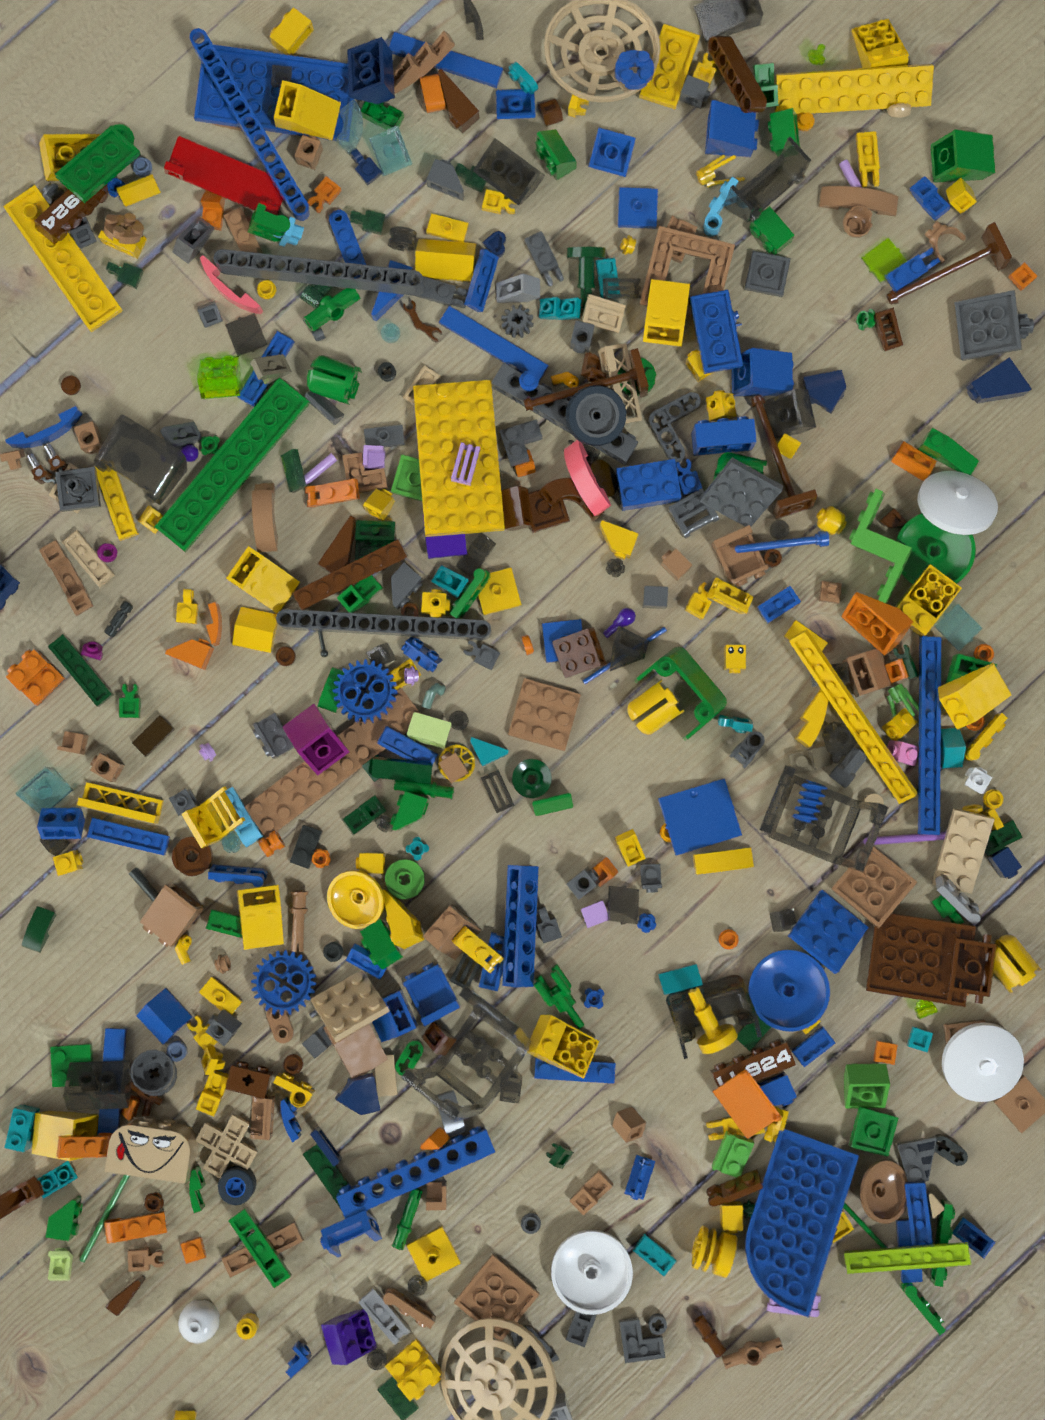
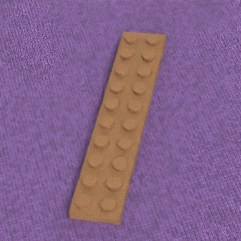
[245,688,421,838]

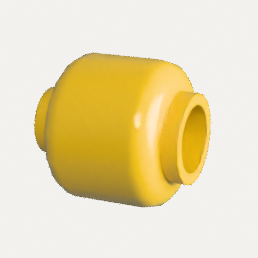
[816,506,847,535]

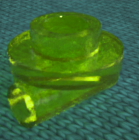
[807,44,825,65]
[914,1000,938,1019]

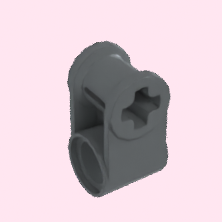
[729,731,765,769]

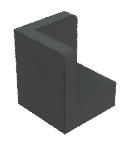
[642,586,668,609]

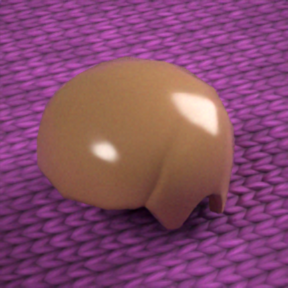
[843,205,873,238]

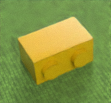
[269,7,314,56]

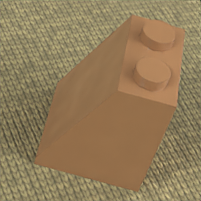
[140,883,204,947]
[423,904,481,960]

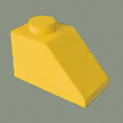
[363,489,395,521]
[600,520,639,560]

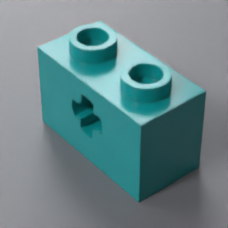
[4,1104,40,1152]

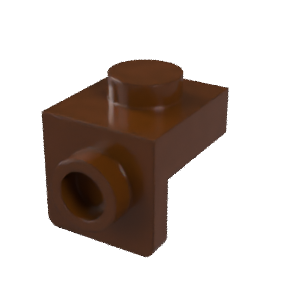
[581,352,607,382]

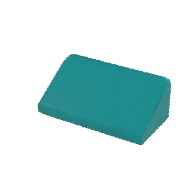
[658,964,703,995]

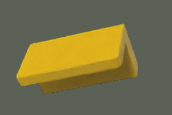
[98,230,147,259]

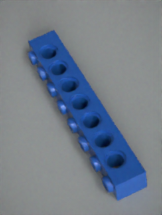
[336,1126,495,1219]

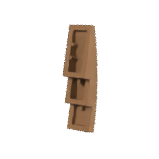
[393,31,455,94]

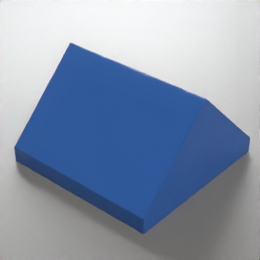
[136,988,193,1045]

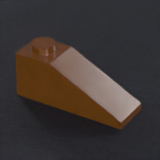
[438,69,480,134]
[318,515,356,573]

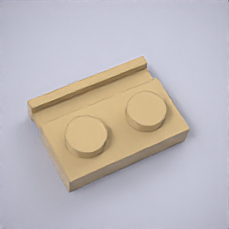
[581,294,626,334]

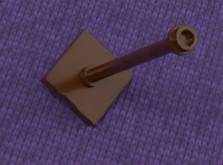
[886,222,1012,305]
[523,348,649,411]
[751,395,818,520]

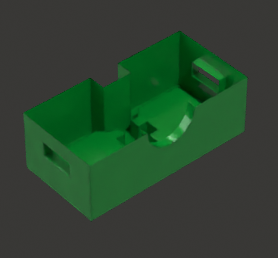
[360,102,404,134]

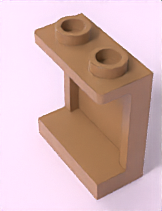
[712,525,769,587]

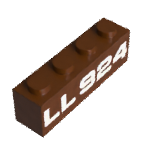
[35,184,109,245]
[710,1039,796,1088]

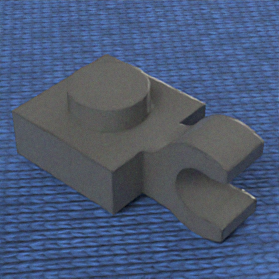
[537,907,562,944]

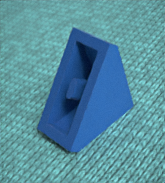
[953,1217,996,1259]

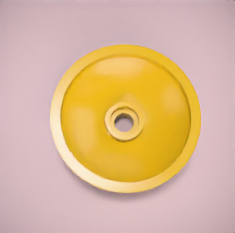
[327,870,384,929]

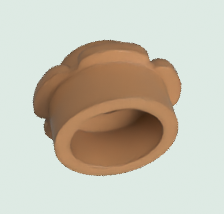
[215,954,231,974]

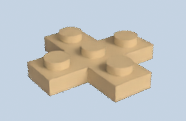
[195,1113,258,1178]

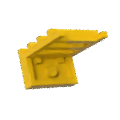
[181,786,245,848]

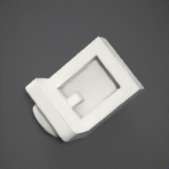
[965,766,992,794]

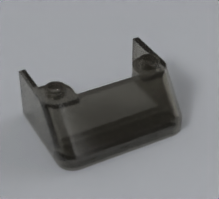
[724,137,811,222]
[666,975,762,1059]

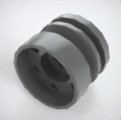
[131,1050,177,1096]

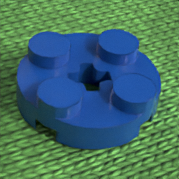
[615,50,654,90]

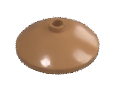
[860,1160,908,1224]

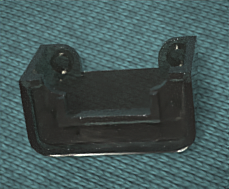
[94,415,188,505]

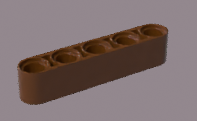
[708,36,767,113]

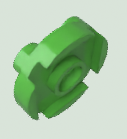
[385,859,425,899]

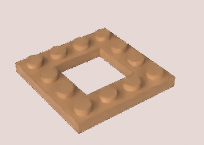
[640,226,735,318]

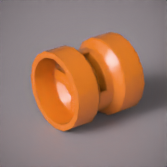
[258,830,286,857]

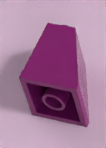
[282,704,349,776]

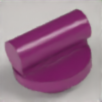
[81,641,103,661]

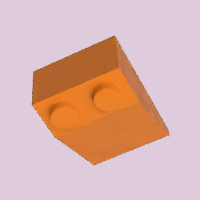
[841,592,914,656]

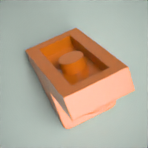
[201,191,225,230]

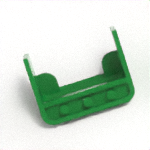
[635,647,727,741]

